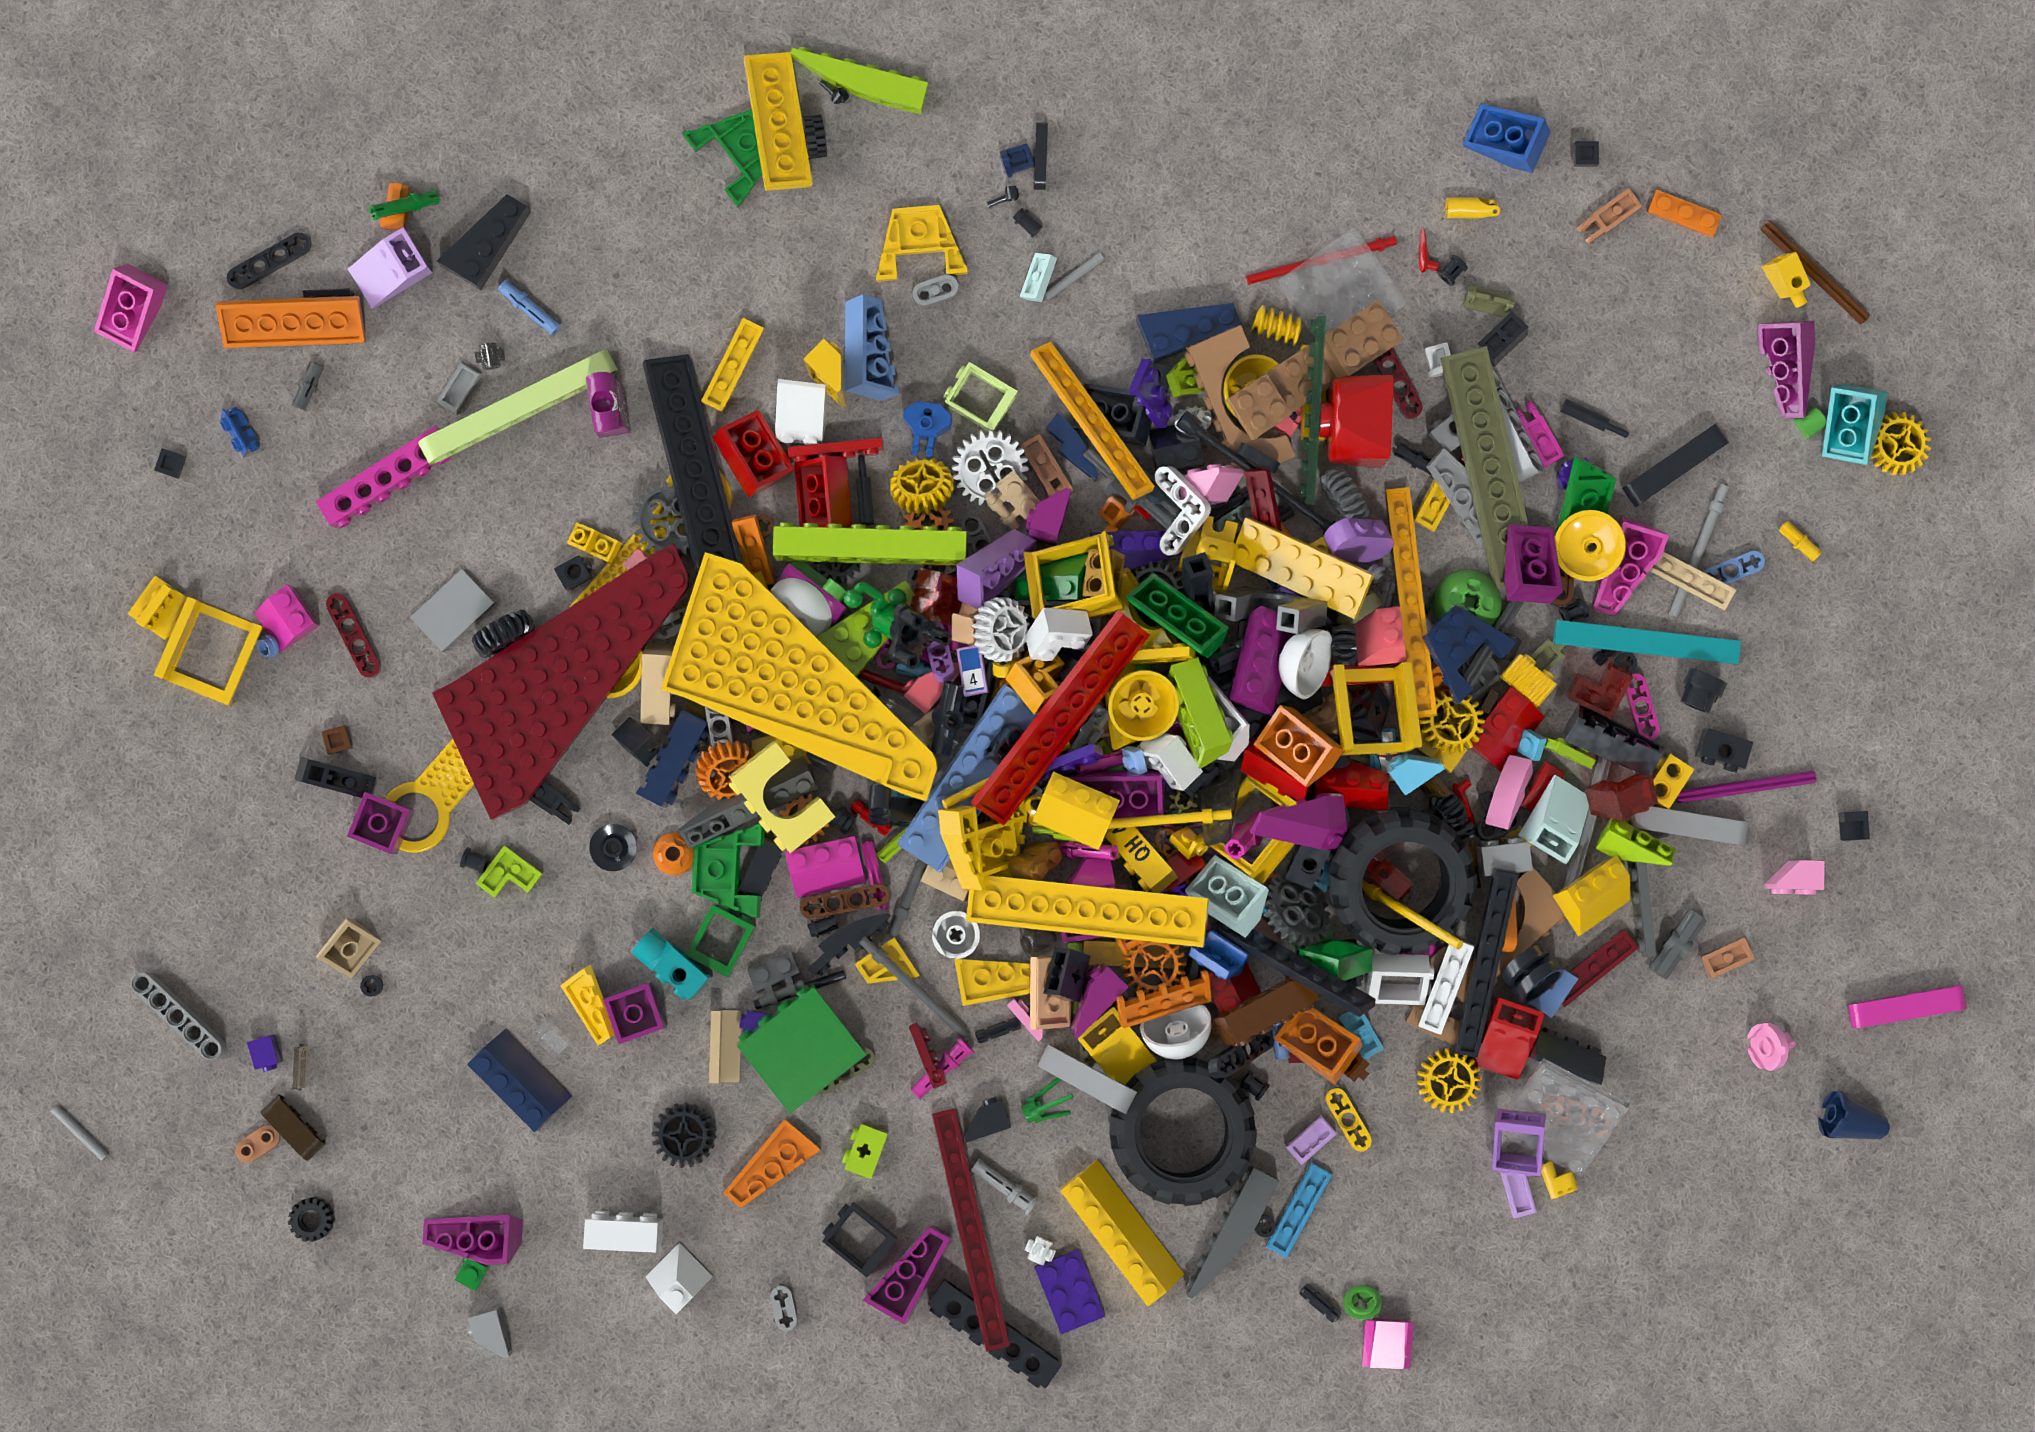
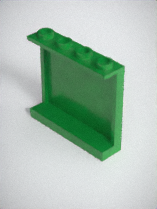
[737,984,866,1114]

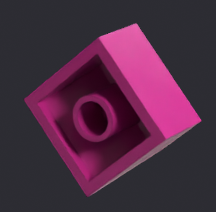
[254,585,320,652]

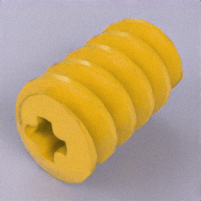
[1251,305,1303,347]

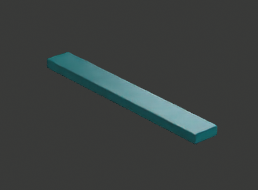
[1553,620,1741,664]

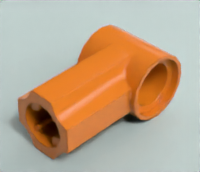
[380,183,411,231]

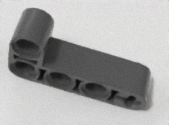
[908,514,992,589]

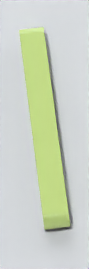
[418,350,618,464]

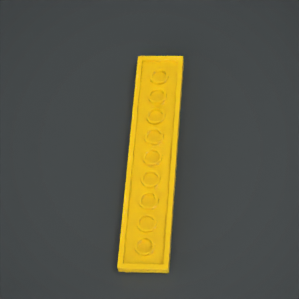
[966,875,1209,947]

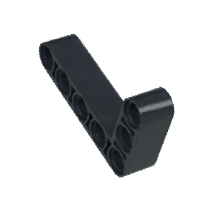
[869,784,986,827]

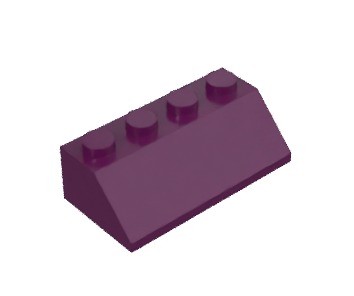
[1026,488,1071,546]
[1229,606,1293,716]
[1066,770,1165,819]

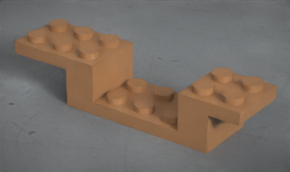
[1226,300,1404,440]

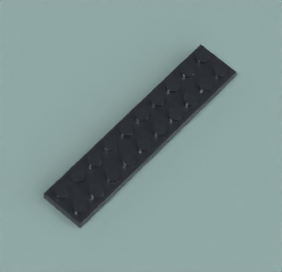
[642,354,743,576]

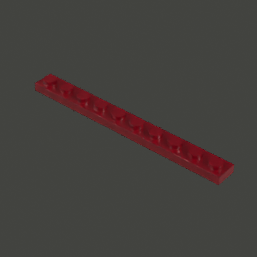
[931,1108,1010,1352]

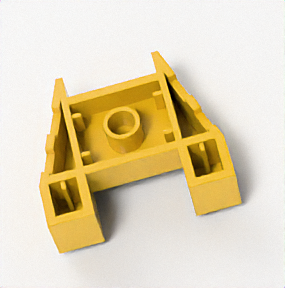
[938,798,1028,891]

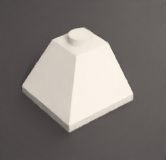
[646,1242,713,1314]

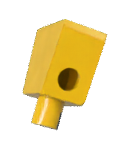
[1761,252,1811,308]

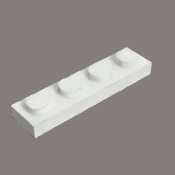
[1418,941,1475,1035]

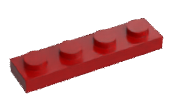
[788,438,884,463]

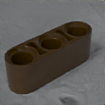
[261,1094,326,1161]

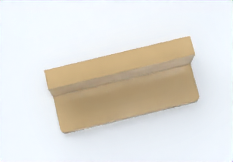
[709,1010,742,1083]

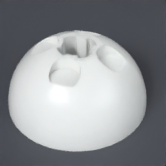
[770,578,832,637]
[1278,629,1333,699]
[1140,1004,1211,1059]

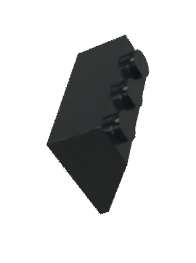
[1528,1027,1606,1085]

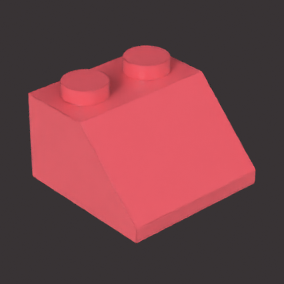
[1354,606,1406,667]

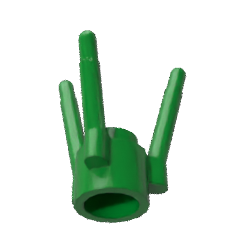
[1021,1078,1074,1123]

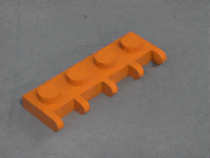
[1117,970,1212,1028]

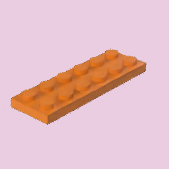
[215,296,366,348]

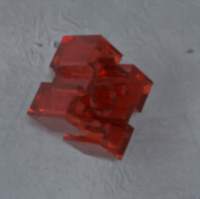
[910,568,962,626]

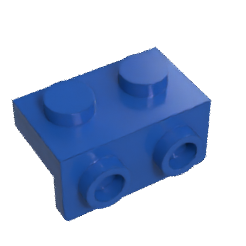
[1189,931,1249,980]

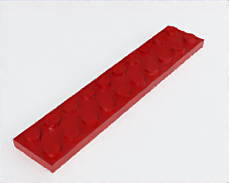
[970,610,1150,826]

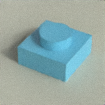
[1517,729,1547,761]

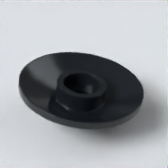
[589,824,637,871]

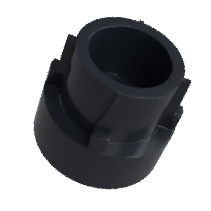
[1680,668,1727,714]

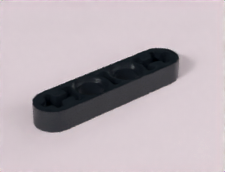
[227,232,311,290]
[1208,1031,1274,1079]

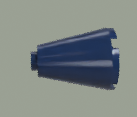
[1818,1091,1890,1140]

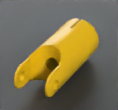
[1445,197,1500,219]

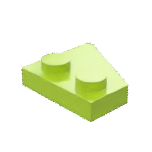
[1166,352,1205,398]
[1542,736,1596,769]

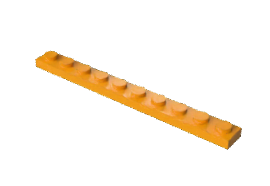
[1386,487,1437,718]

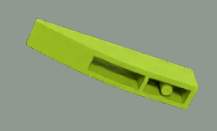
[791,47,929,115]

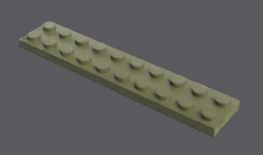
[1440,346,1529,588]

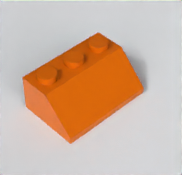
[1254,705,1343,787]

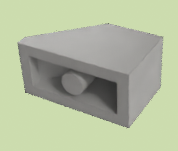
[467,1307,512,1358]

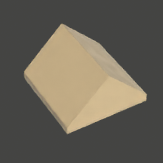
[316,918,381,979]

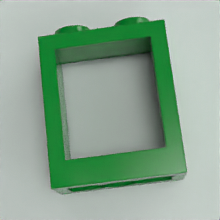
[686,903,756,977]
[1299,938,1373,981]

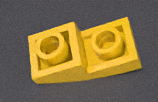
[567,522,622,564]

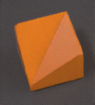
[1098,495,1135,528]

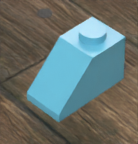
[1386,754,1445,795]

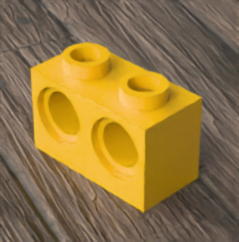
[1641,754,1695,809]

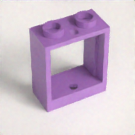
[1492,1109,1546,1176]

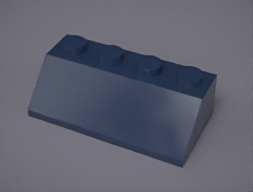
[467,1029,572,1132]

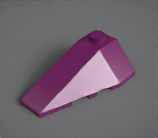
[1758,320,1815,418]

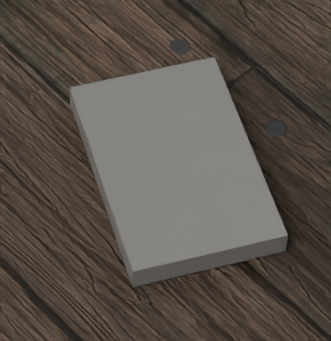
[410,569,495,652]

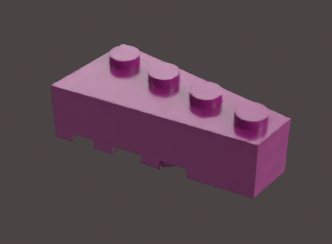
[862,1225,954,1324]

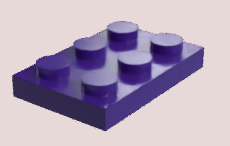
[1034,1248,1105,1334]

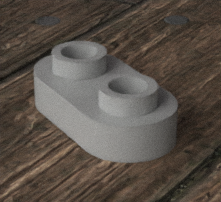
[913,275,958,307]

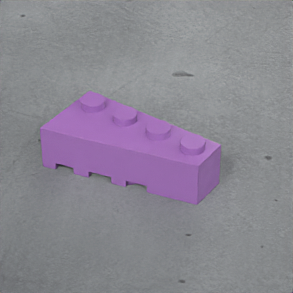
[957,529,1037,609]

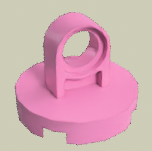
[1747,1023,1796,1071]

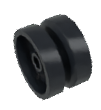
[1501,944,1563,1004]

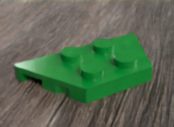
[1556,456,1616,533]

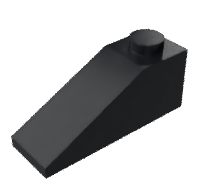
[294,757,376,798]

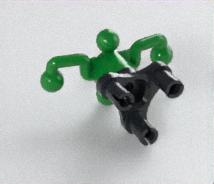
[844,582,952,669]

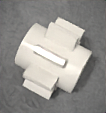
[1025,1236,1056,1265]

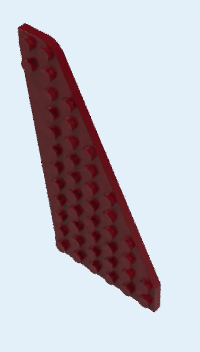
[432,544,690,820]

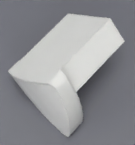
[1424,342,1451,377]

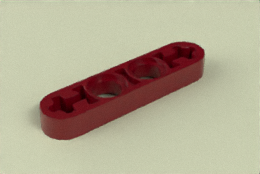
[1373,348,1423,419]
[326,593,381,678]

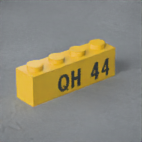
[1103,827,1178,893]

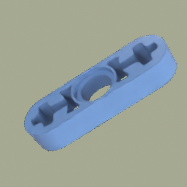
[1702,551,1765,584]

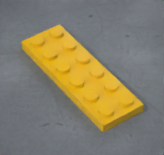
[744,52,813,191]
[1235,517,1375,619]

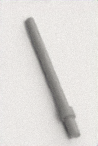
[1668,484,1729,618]

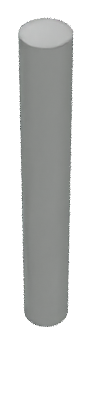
[1044,252,1105,300]
[50,1105,109,1161]

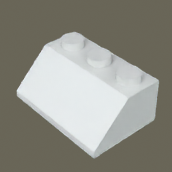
[1207,676,1250,761]

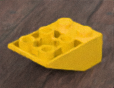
[1078,1006,1157,1085]

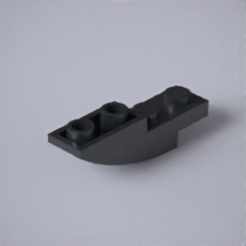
[807,914,890,976]

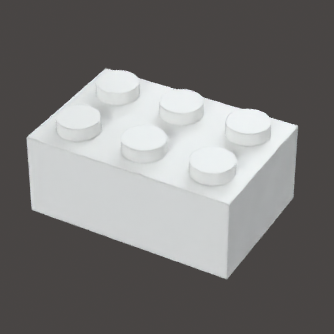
[583,1210,663,1253]

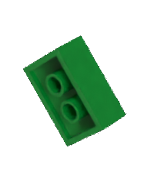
[1015,555,1088,602]

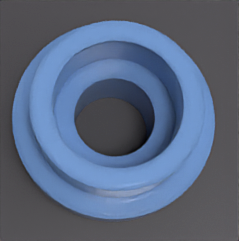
[257,634,279,658]

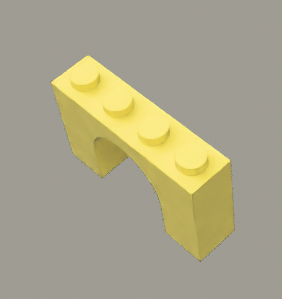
[728,741,835,853]

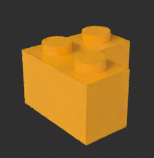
[1006,655,1064,715]

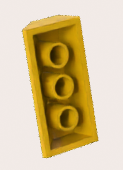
[803,339,846,408]

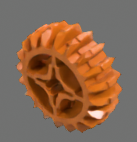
[695,739,755,800]
[1121,941,1186,995]

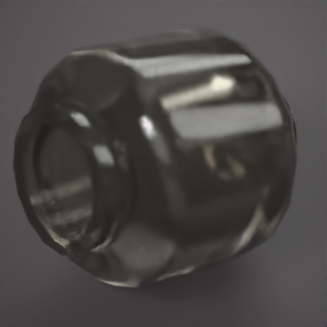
[1020,928,1057,957]

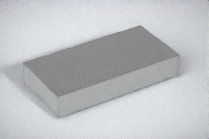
[436,362,482,414]

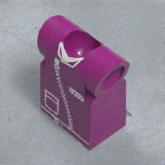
[586,372,631,438]

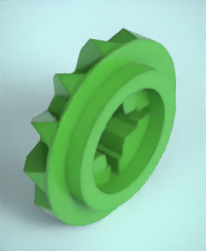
[1343,1285,1382,1322]

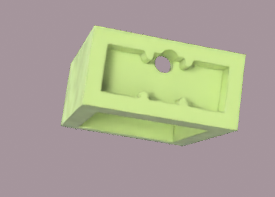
[943,362,1018,434]

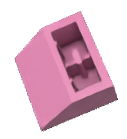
[1180,464,1244,506]
[1764,860,1824,895]

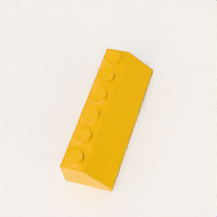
[1060,1159,1184,1306]

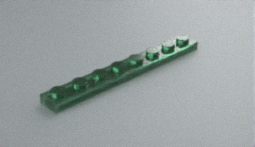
[1300,312,1326,505]

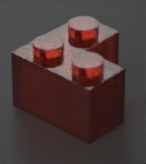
[1567,662,1633,719]
[1585,774,1658,822]

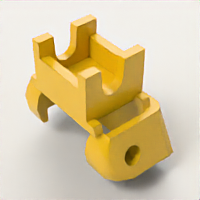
[1195,516,1238,593]

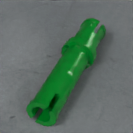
[369,189,440,220]

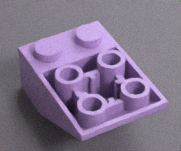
[348,227,433,309]

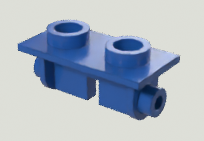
[220,407,260,457]

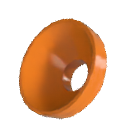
[653,832,694,876]

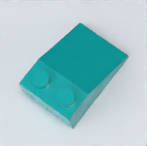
[1822,383,1888,465]

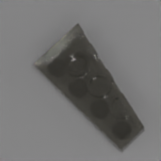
[1200,752,1244,846]

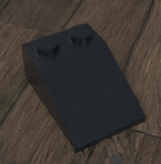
[1073,383,1152,446]

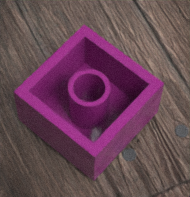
[347,792,415,854]
[603,982,667,1045]

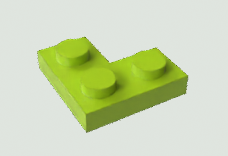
[475,845,543,898]

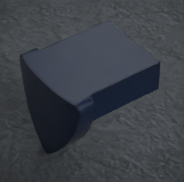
[999,143,1034,178]

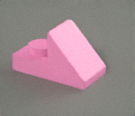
[1007,999,1043,1041]

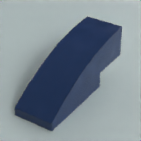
[1045,413,1098,481]

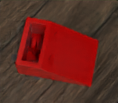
[1473,997,1545,1080]

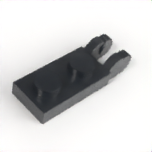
[530,781,581,825]

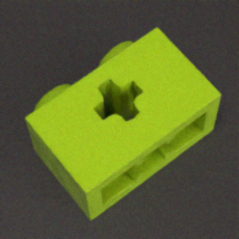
[842,1122,889,1179]

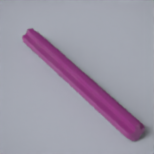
[1676,771,1816,803]

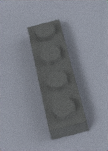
[1629,862,1656,957]

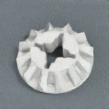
[1174,405,1212,433]

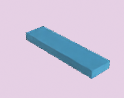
[1266,1162,1333,1258]

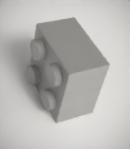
[1475,837,1533,876]

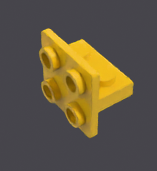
[128,576,187,640]

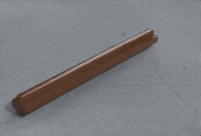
[1761,220,1870,324]

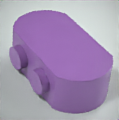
[1324,518,1394,563]

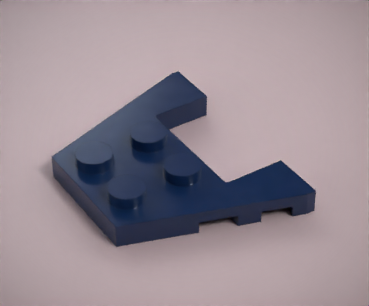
[1422,605,1517,705]

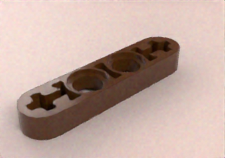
[800,884,892,918]

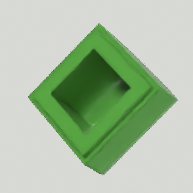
[1793,407,1827,440]

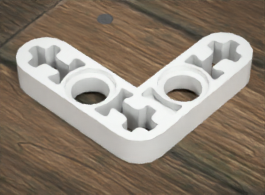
[1155,466,1211,555]

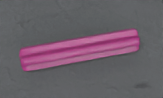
[861,841,889,910]

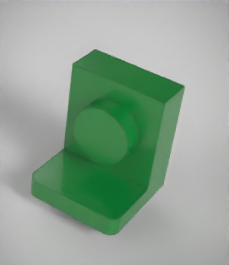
[455,1258,490,1291]

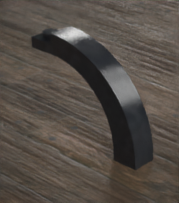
[1182,552,1235,691]

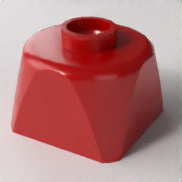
[1317,375,1394,469]

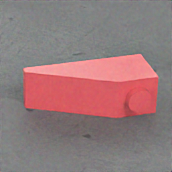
[902,660,960,714]

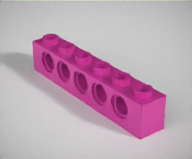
[315,425,451,528]

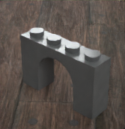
[1214,586,1328,634]

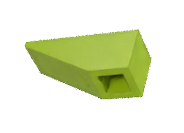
[1596,816,1676,866]

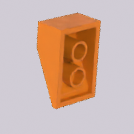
[1274,1008,1363,1085]

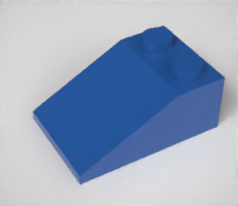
[1463,104,1551,173]

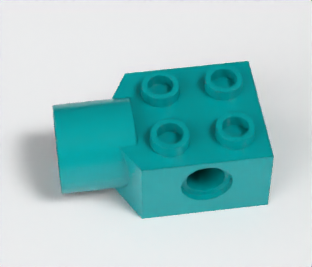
[631,928,713,1000]

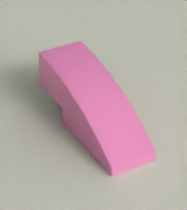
[1486,755,1533,829]

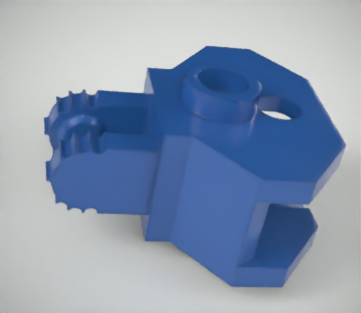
[903,401,952,457]

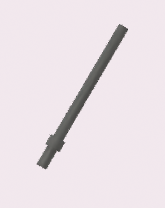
[888,859,927,937]
[859,936,969,1039]

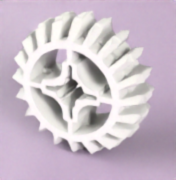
[971,597,1031,662]

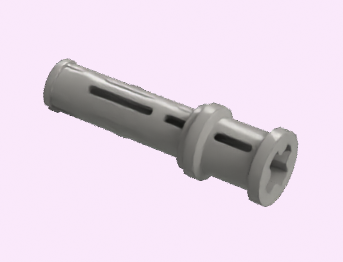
[971,1158,1039,1215]

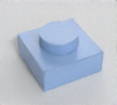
[1122,746,1147,775]

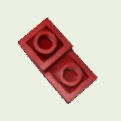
[1521,761,1565,811]

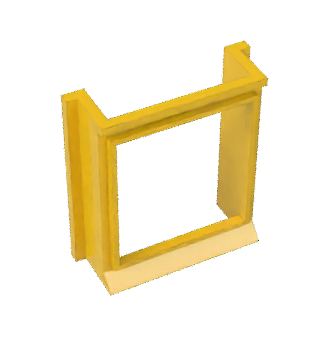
[1024,531,1124,620]
[154,597,263,706]
[1329,662,1422,755]
[1198,775,1297,884]

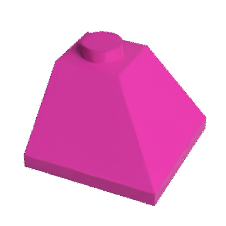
[1065,857,1116,888]

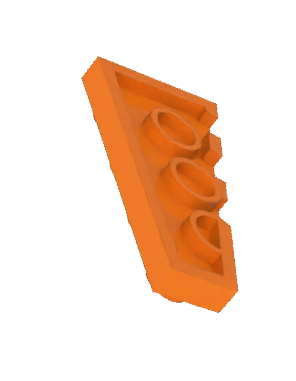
[723,1118,821,1208]

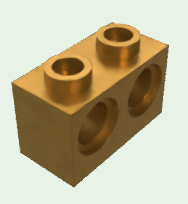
[1082,549,1125,598]

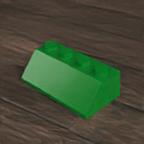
[1125,573,1229,658]

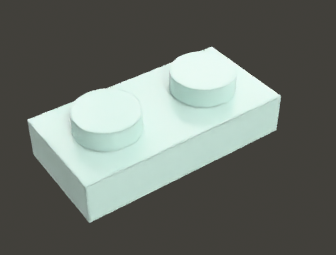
[1020,253,1057,302]

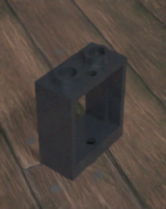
[822,1201,898,1278]

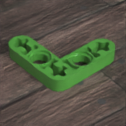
[787,561,846,605]

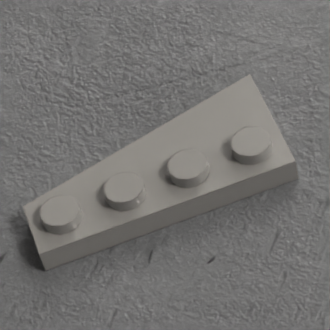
[1426,448,1483,546]

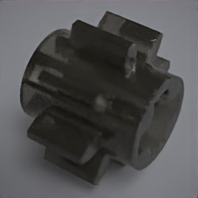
[474,343,505,370]

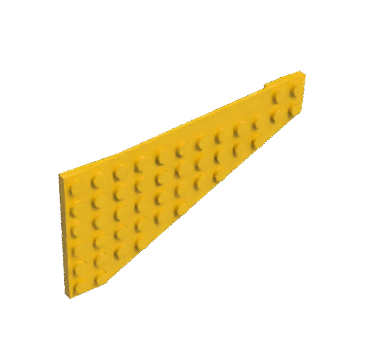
[661,552,938,801]

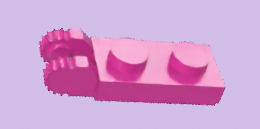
[1515,401,1565,468]

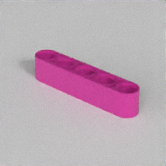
[1847,985,1967,1028]

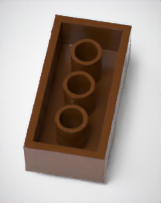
[1211,977,1319,1047]

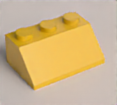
[1032,772,1120,850]
[1553,855,1630,936]

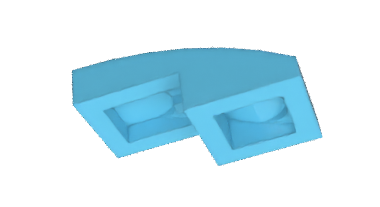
[1339,1012,1384,1060]

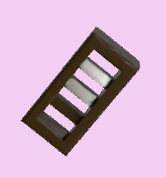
[1419,774,1452,797]

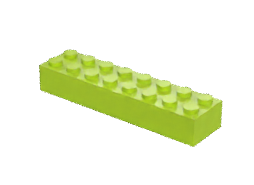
[773,522,967,566]

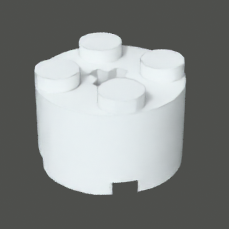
[932,911,980,959]

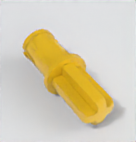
[1779,521,1822,562]

